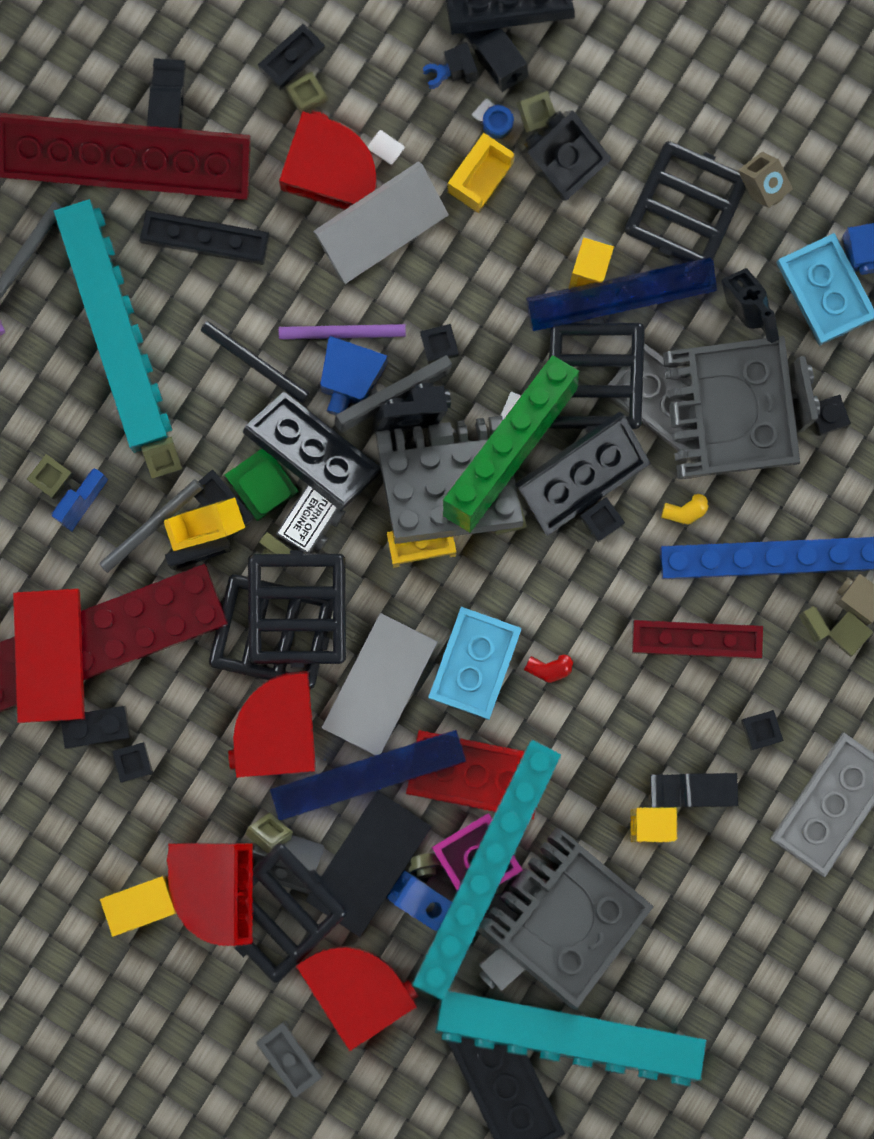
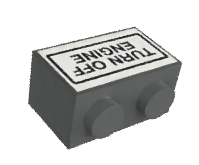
[276,485,346,554]

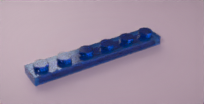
[526,258,717,331]
[270,730,467,821]

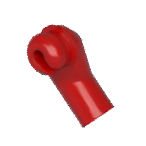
[524,655,573,683]

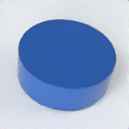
[482,105,514,139]

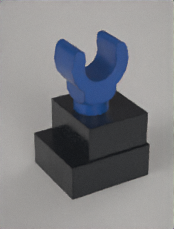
[423,42,478,89]

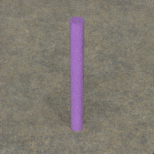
[279,324,406,340]

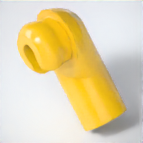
[661,494,708,524]

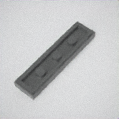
[334,355,452,433]

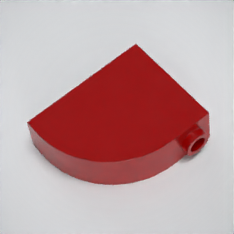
[279,111,377,210]
[228,671,316,778]
[167,843,253,946]
[296,947,419,1051]

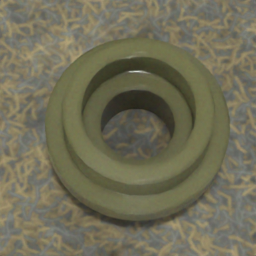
[409,853,442,879]

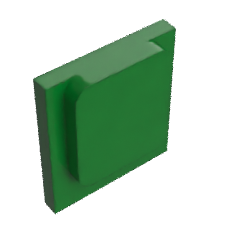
[224,449,299,522]

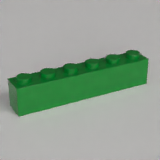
[443,355,579,533]

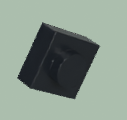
[420,324,459,364]
[814,395,851,436]
[580,497,625,543]
[741,710,783,751]
[112,742,153,783]

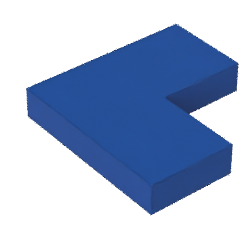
[52,468,108,532]

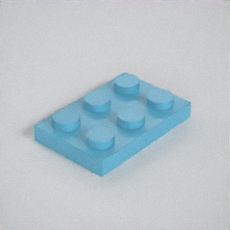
[776,233,874,346]
[428,607,522,720]

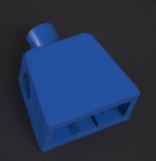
[320,336,388,416]
[386,870,452,932]

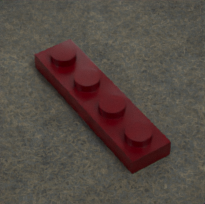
[632,620,763,659]

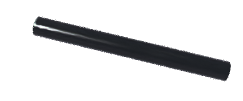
[200,321,310,404]

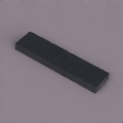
[140,210,270,265]

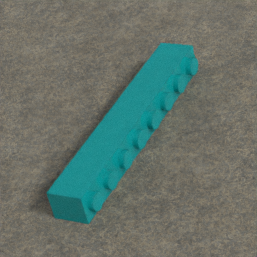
[54,199,173,453]
[413,740,562,1000]
[435,991,706,1087]

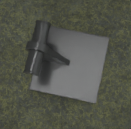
[788,356,820,433]

